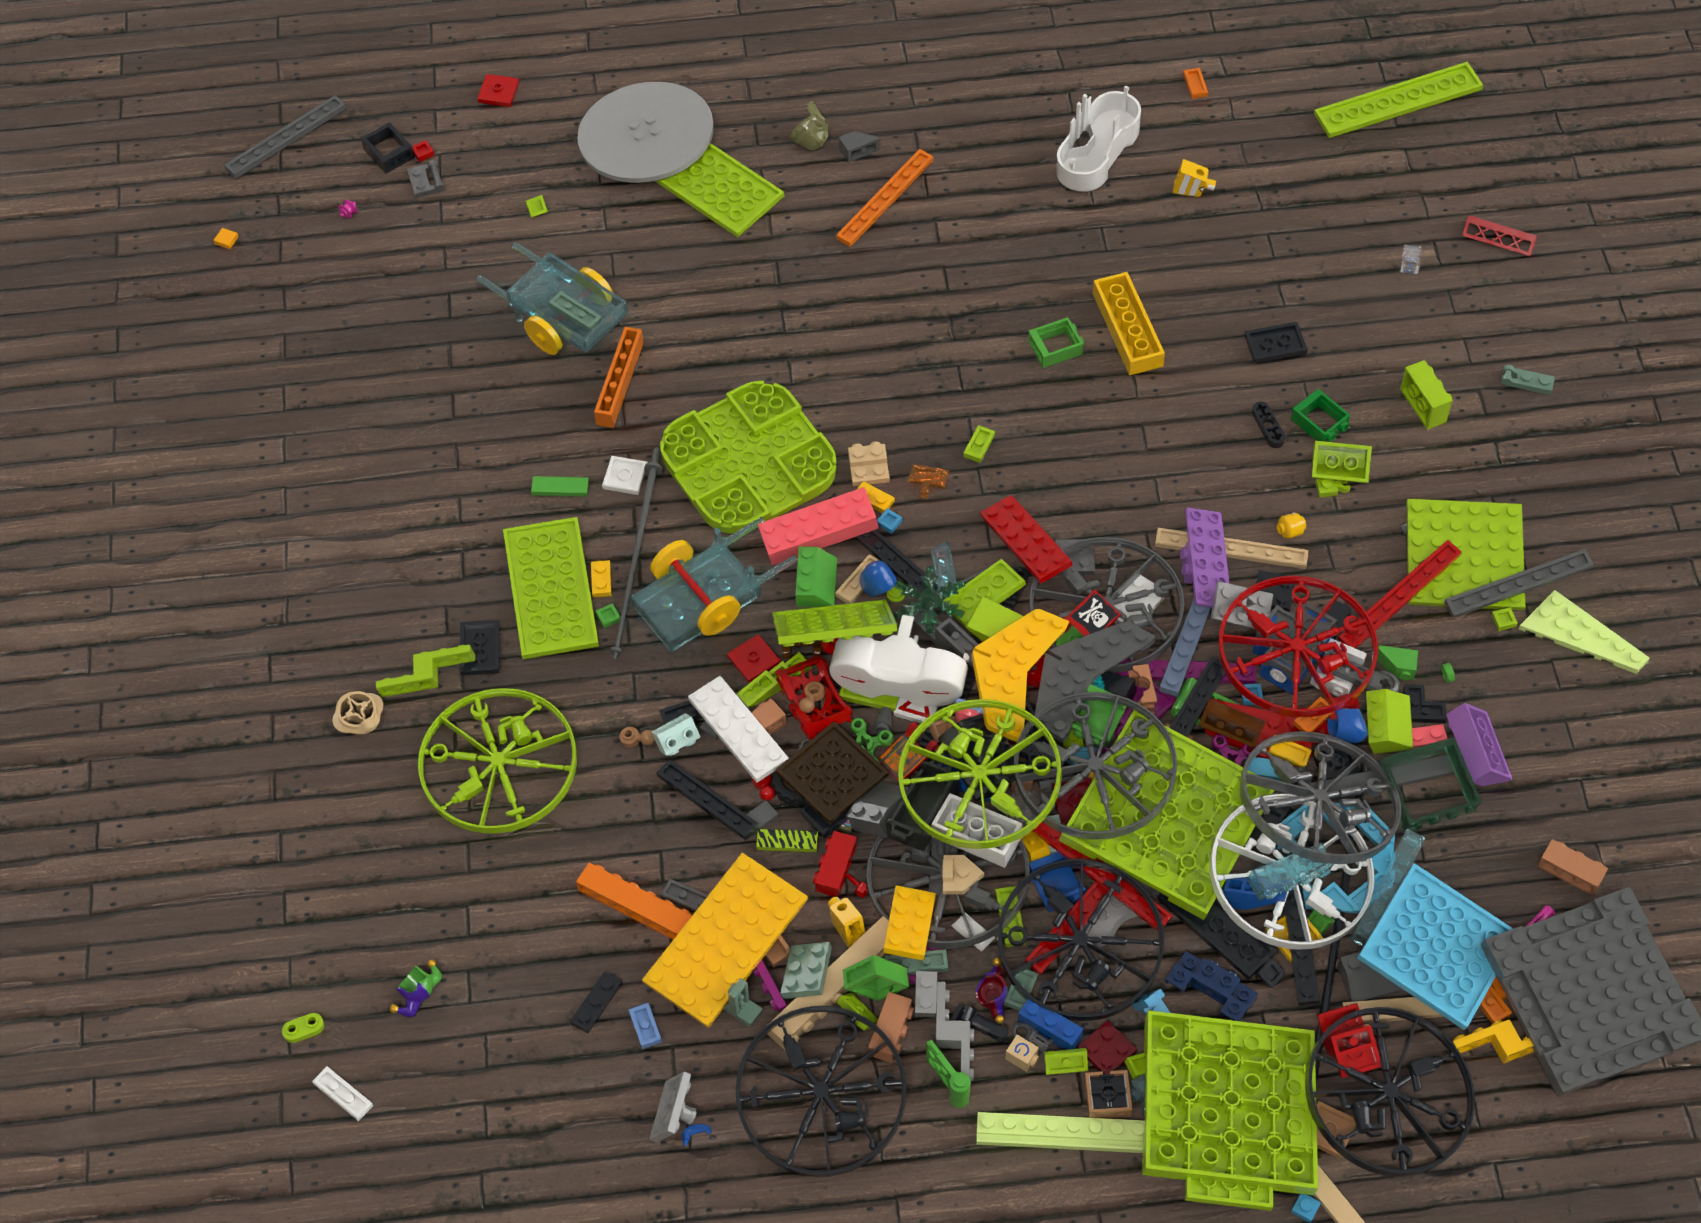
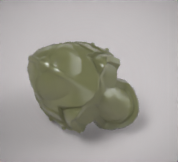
[790,100,829,150]

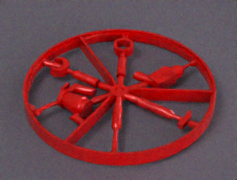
[1218,576,1378,717]

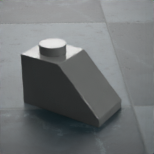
[839,131,879,163]

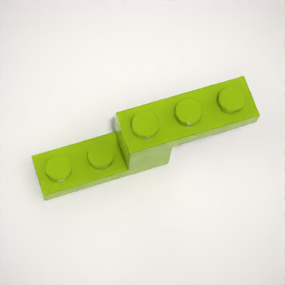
[376,645,475,697]

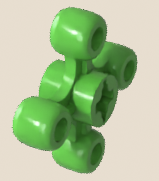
[851,718,894,763]

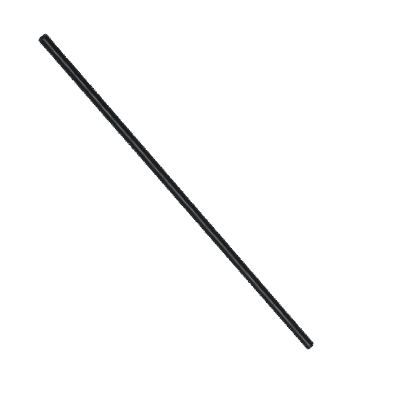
[1315,762,1368,1085]

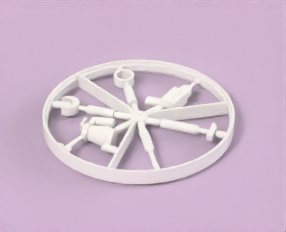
[1210,794,1374,950]

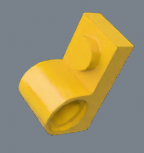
[1021,831,1050,863]

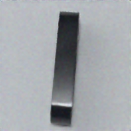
[1252,402,1285,448]

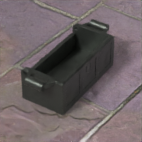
[886,760,960,852]

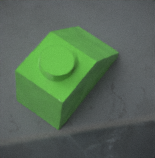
[1377,645,1418,680]

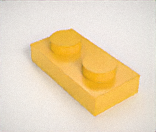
[858,481,895,514]
[591,560,612,598]

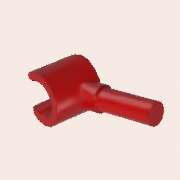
[846,874,868,898]

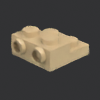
[848,442,890,486]

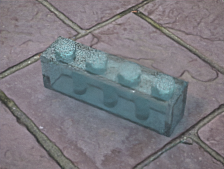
[1247,843,1333,900]

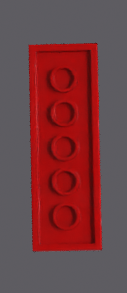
[980,495,1073,584]

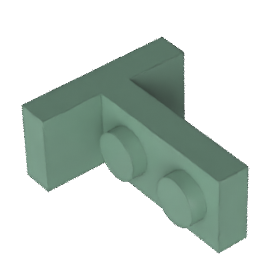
[723,978,763,1028]

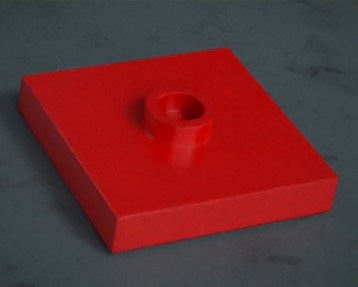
[477,74,519,107]
[727,634,781,683]

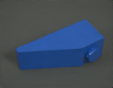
[1223,878,1289,910]

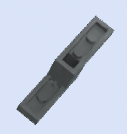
[910,605,979,668]

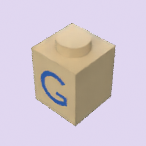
[1005,1035,1040,1072]

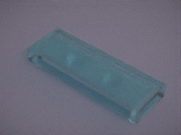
[931,541,958,599]

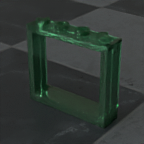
[1378,737,1482,831]

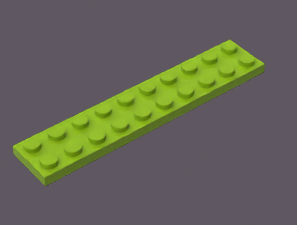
[1314,62,1483,138]

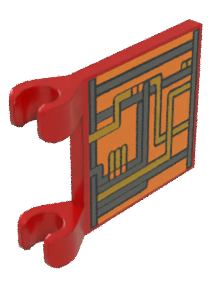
[878,722,940,781]

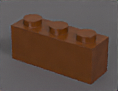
[1199,699,1266,748]

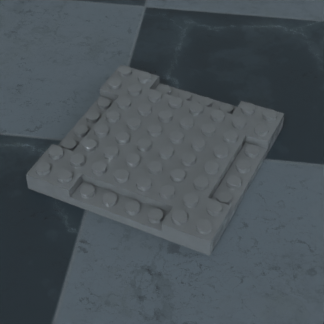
[1481,887,1701,1097]

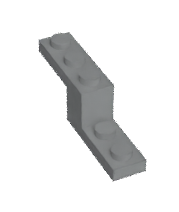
[936,982,974,1081]

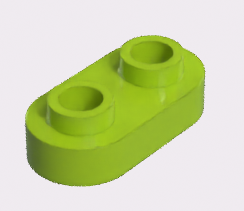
[282,1013,324,1043]

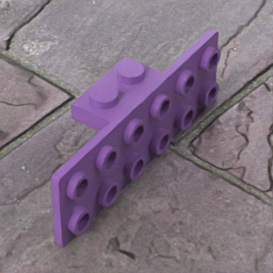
[1180,508,1229,608]

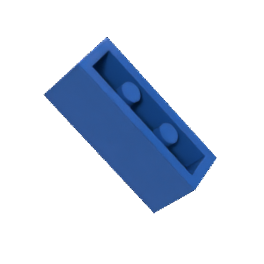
[1018,999,1083,1050]

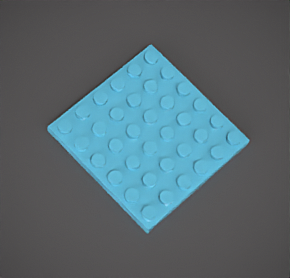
[1357,863,1513,1030]

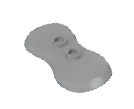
[1082,878,1150,947]

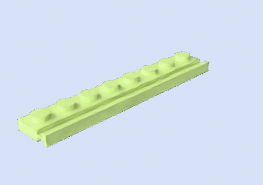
[976,1112,1145,1153]

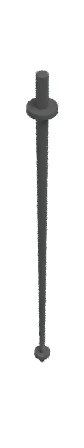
[610,447,663,660]

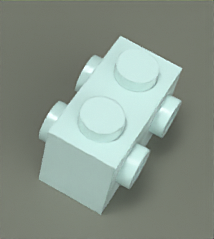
[651,714,700,756]

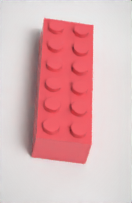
[758,487,879,566]

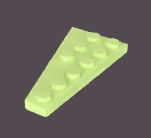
[1519,590,1650,674]

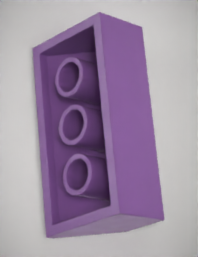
[1446,703,1512,786]

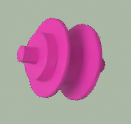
[338,200,357,219]

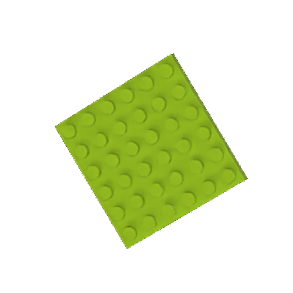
[1406,499,1526,611]
[772,599,897,647]

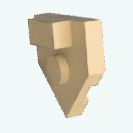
[943,855,984,894]

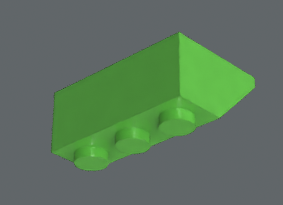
[796,546,837,607]

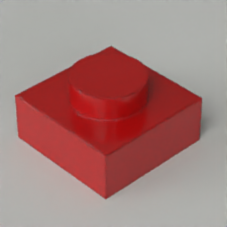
[412,140,435,162]

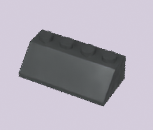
[1337,952,1405,1002]

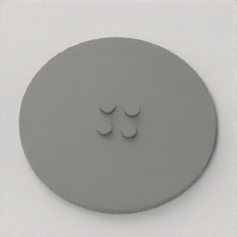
[577,82,714,183]

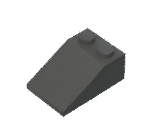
[846,782,909,838]

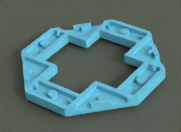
[1275,803,1395,914]

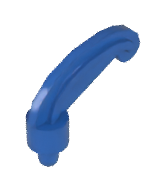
[681,1124,712,1146]

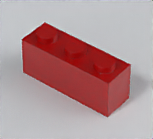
[813,831,857,898]

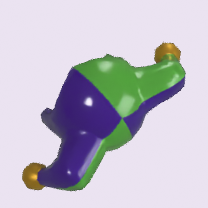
[390,959,442,1017]

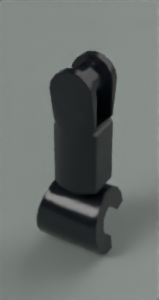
[951,1003,1008,1042]

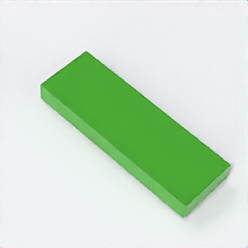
[531,476,589,497]

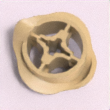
[332,691,383,735]

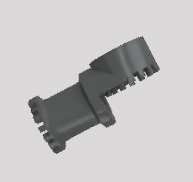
[1012,1022,1054,1056]

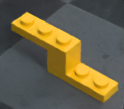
[1452,1019,1535,1064]

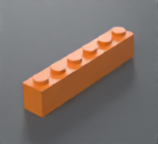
[594,327,644,428]
[576,863,692,940]

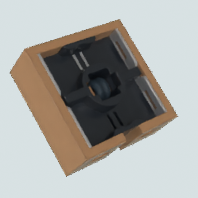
[1084,1070,1132,1118]

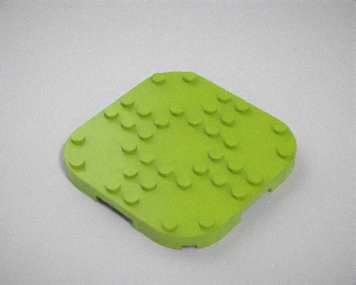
[660,381,837,534]

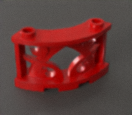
[775,655,853,740]

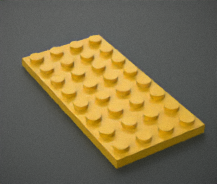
[642,853,808,1028]

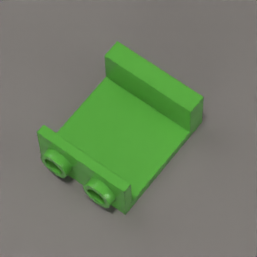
[1072,684,1127,747]

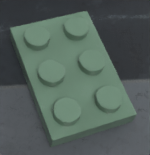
[780,942,832,999]

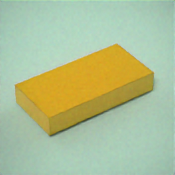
[1268,735,1312,767]

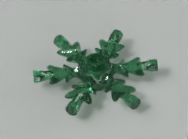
[895,566,965,633]

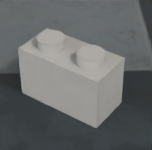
[915,971,937,1018]

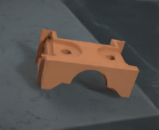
[1128,664,1157,715]

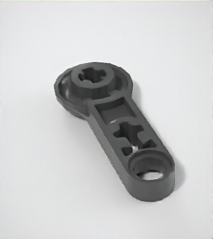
[1323,653,1401,693]

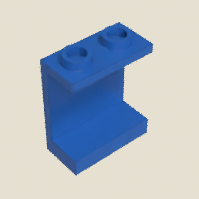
[1029,852,1086,913]

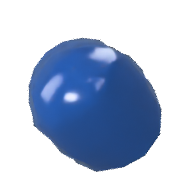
[859,561,897,597]
[1327,708,1368,743]

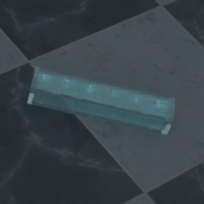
[1350,829,1426,946]

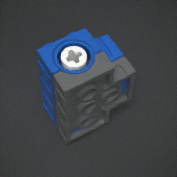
[1253,602,1337,695]

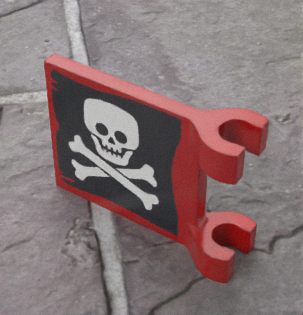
[1063,589,1121,636]

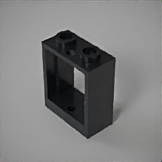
[361,122,414,174]

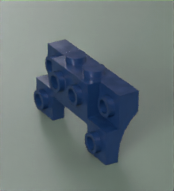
[1165,951,1258,1021]

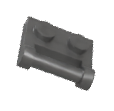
[407,160,445,198]

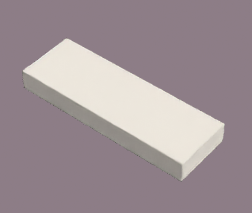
[312,1066,373,1121]

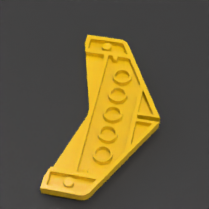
[971,609,1069,742]

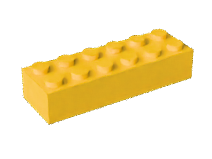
[1092,272,1165,375]

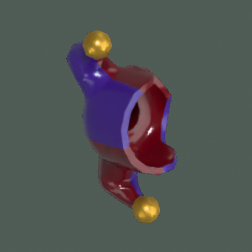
[975,957,1008,1024]

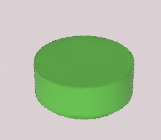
[1441,663,1455,683]

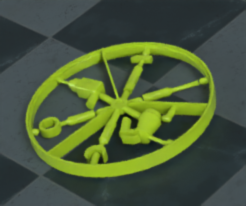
[418,688,577,834]
[898,699,1062,849]

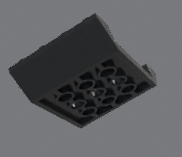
[938,701,1075,801]

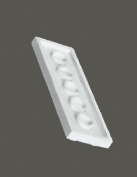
[688,676,789,783]

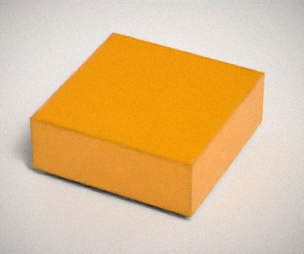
[213,228,238,249]

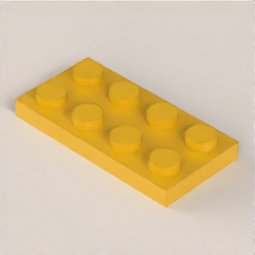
[883,886,936,961]

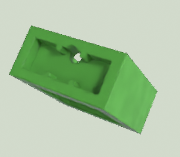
[1028,317,1085,368]
[842,955,909,1001]

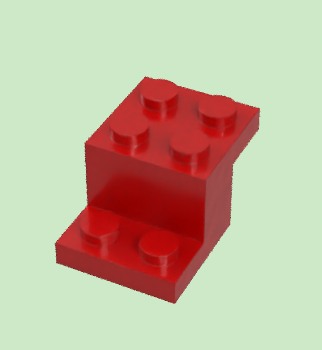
[1316,1003,1381,1078]

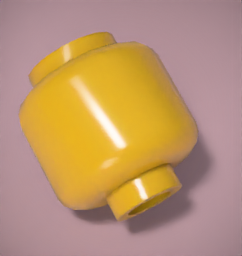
[1276,513,1306,539]

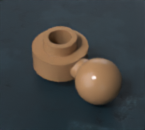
[799,682,825,713]
[619,727,655,748]

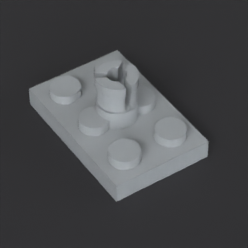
[1210,581,1273,630]
[649,1072,697,1143]

